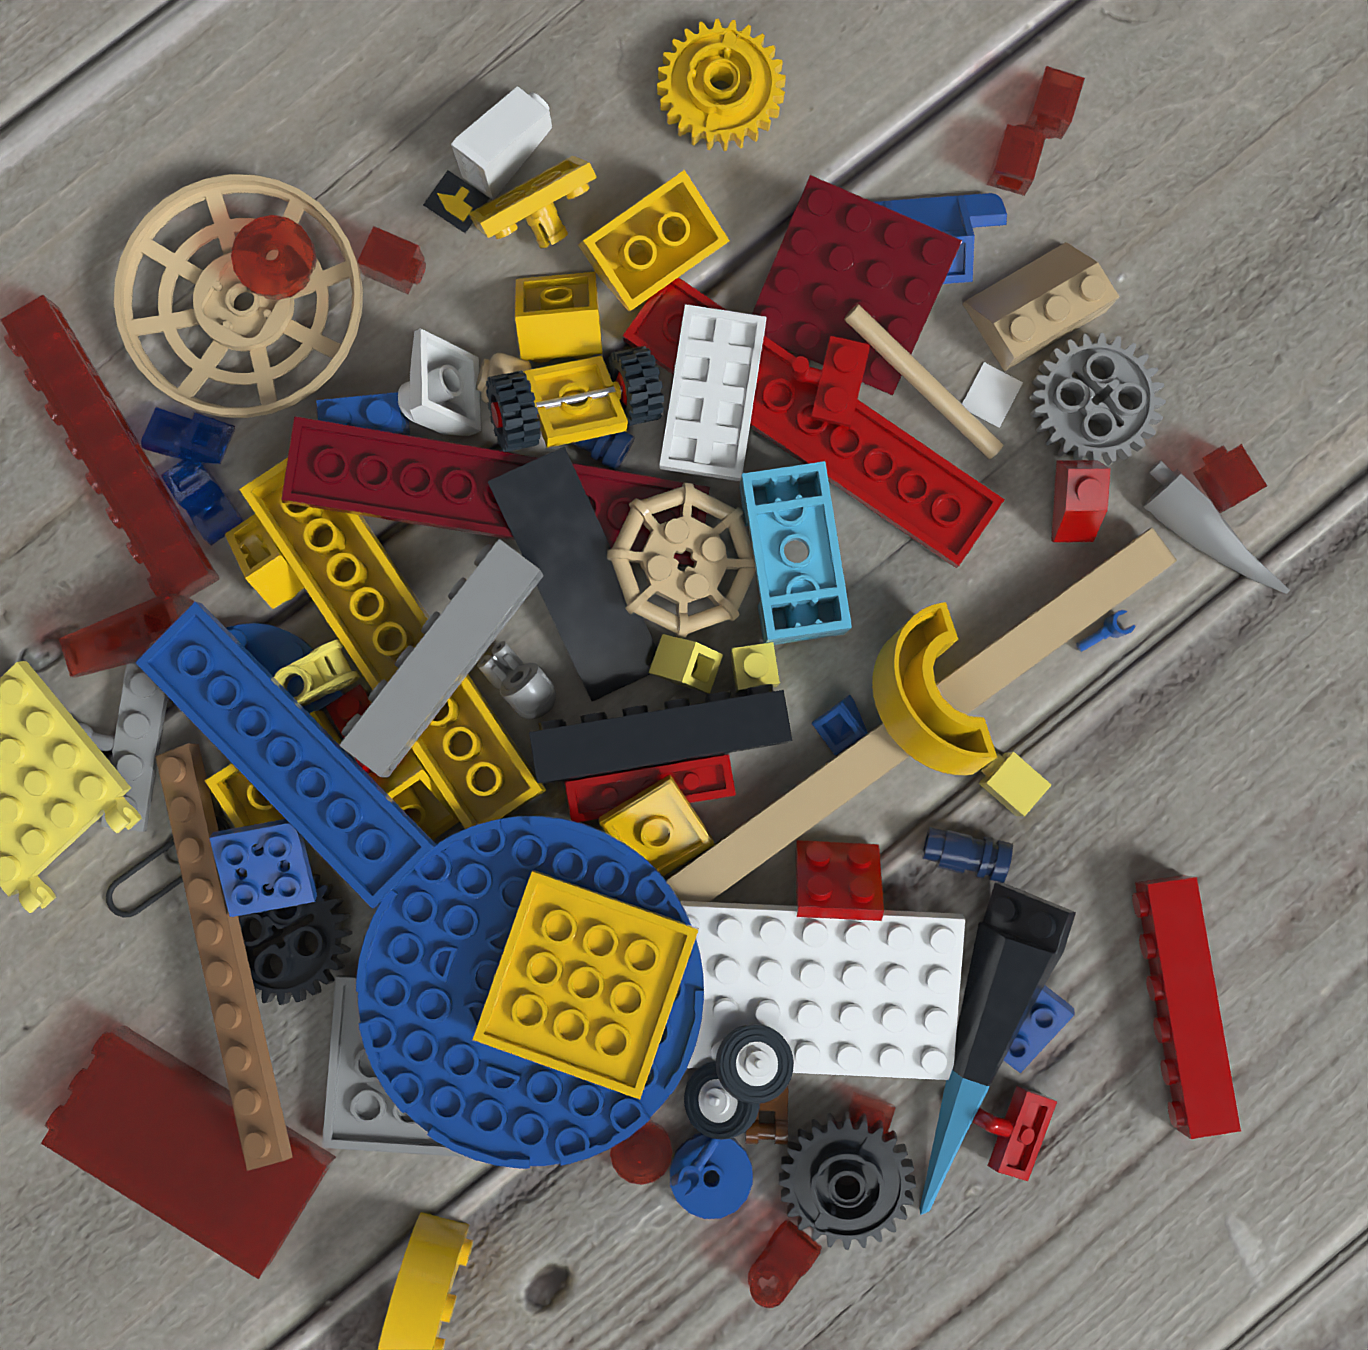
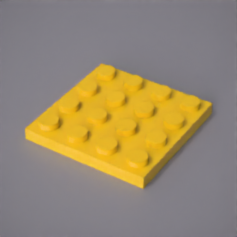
[473,870,699,1100]

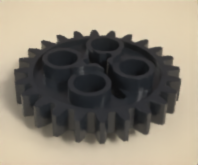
[238,874,353,1005]

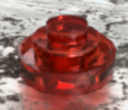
[610,1120,672,1185]

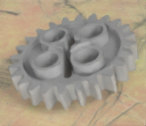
[1029,333,1166,466]

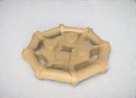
[607,483,756,638]

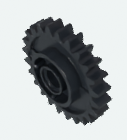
[779,1111,916,1250]

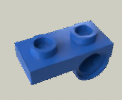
[1004,985,1075,1073]

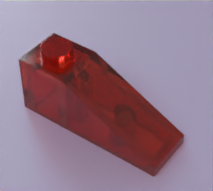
[59,591,194,678]

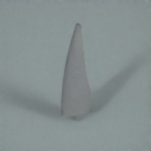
[1143,460,1290,594]

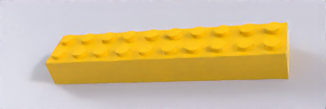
[239,457,546,829]

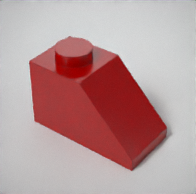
[1051,460,1111,542]

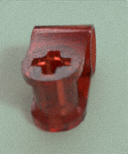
[747,1219,822,1308]

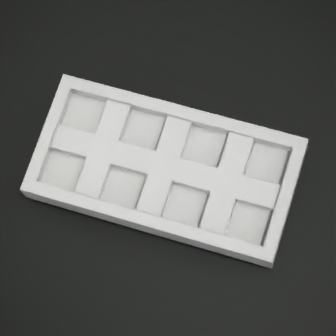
[660,304,767,481]

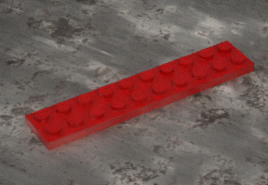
[622,277,1005,568]

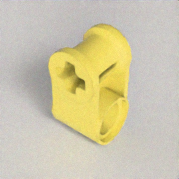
[274,640,360,706]

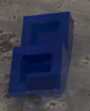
[141,407,235,464]
[160,452,244,546]

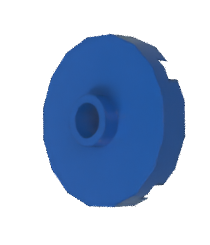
[670,1133,753,1219]

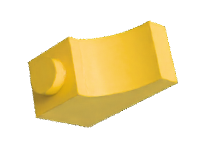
[225,514,305,609]

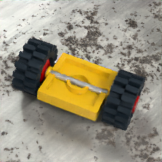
[486,346,664,452]

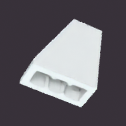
[451,86,552,200]

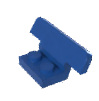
[874,193,1007,284]

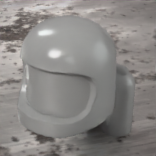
[477,641,556,719]

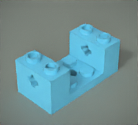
[739,461,852,645]

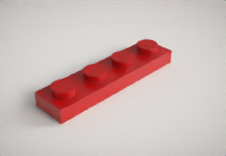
[565,753,736,822]

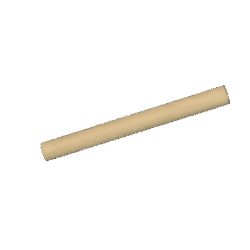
[844,304,1003,459]

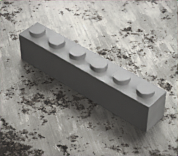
[339,539,544,778]

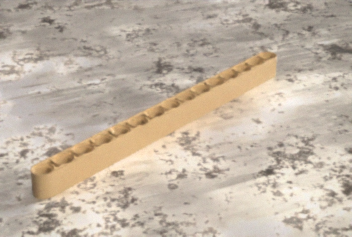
[666,527,1177,902]

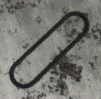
[106,815,231,918]

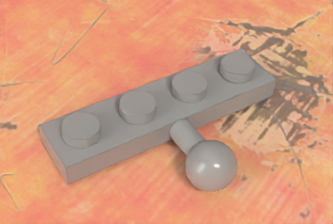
[78,662,168,832]

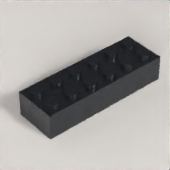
[529,684,793,784]

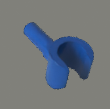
[1076,610,1135,652]
[671,1138,719,1196]

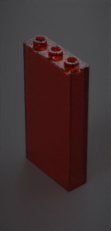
[41,1026,336,1279]

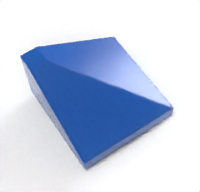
[811,695,868,756]

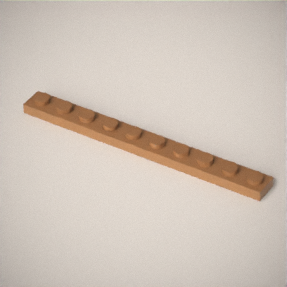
[155,743,293,1171]

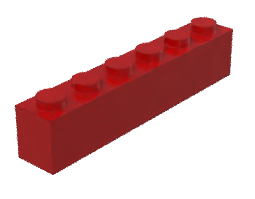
[1132,875,1241,1139]

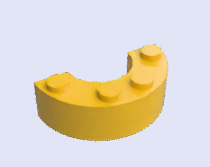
[872,602,997,775]
[378,1212,473,1350]

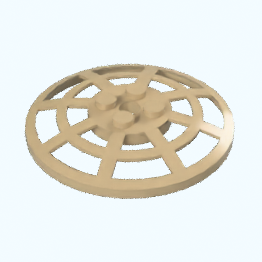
[114,174,363,418]

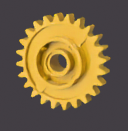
[657,19,786,151]

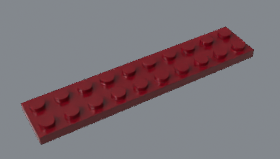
[281,416,710,568]

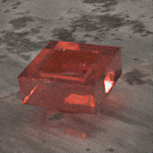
[848,1092,896,1134]

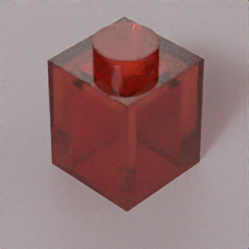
[1024,66,1085,139]
[987,124,1046,196]
[357,226,426,295]
[1193,444,1267,513]

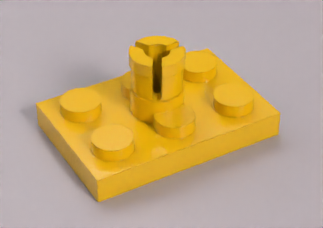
[468,156,597,248]

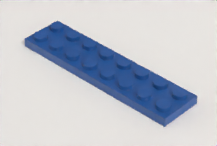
[135,602,437,909]

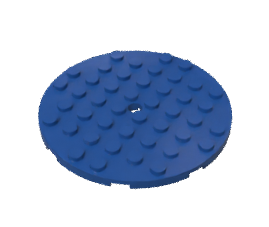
[356,816,704,1169]

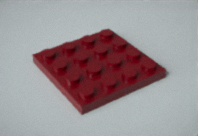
[752,175,962,395]

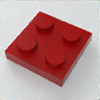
[795,840,884,921]

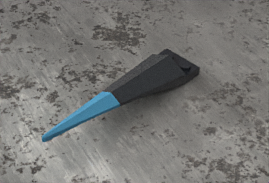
[920,882,1076,1215]

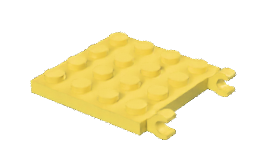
[0,661,142,913]

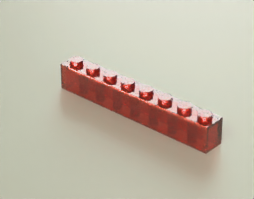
[0,295,220,604]

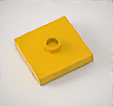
[599,774,715,876]

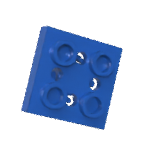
[210,819,317,917]

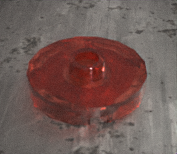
[231,215,317,300]

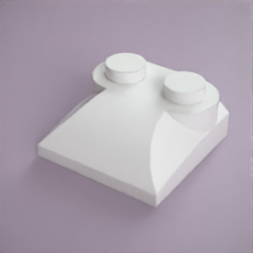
[398,328,481,436]

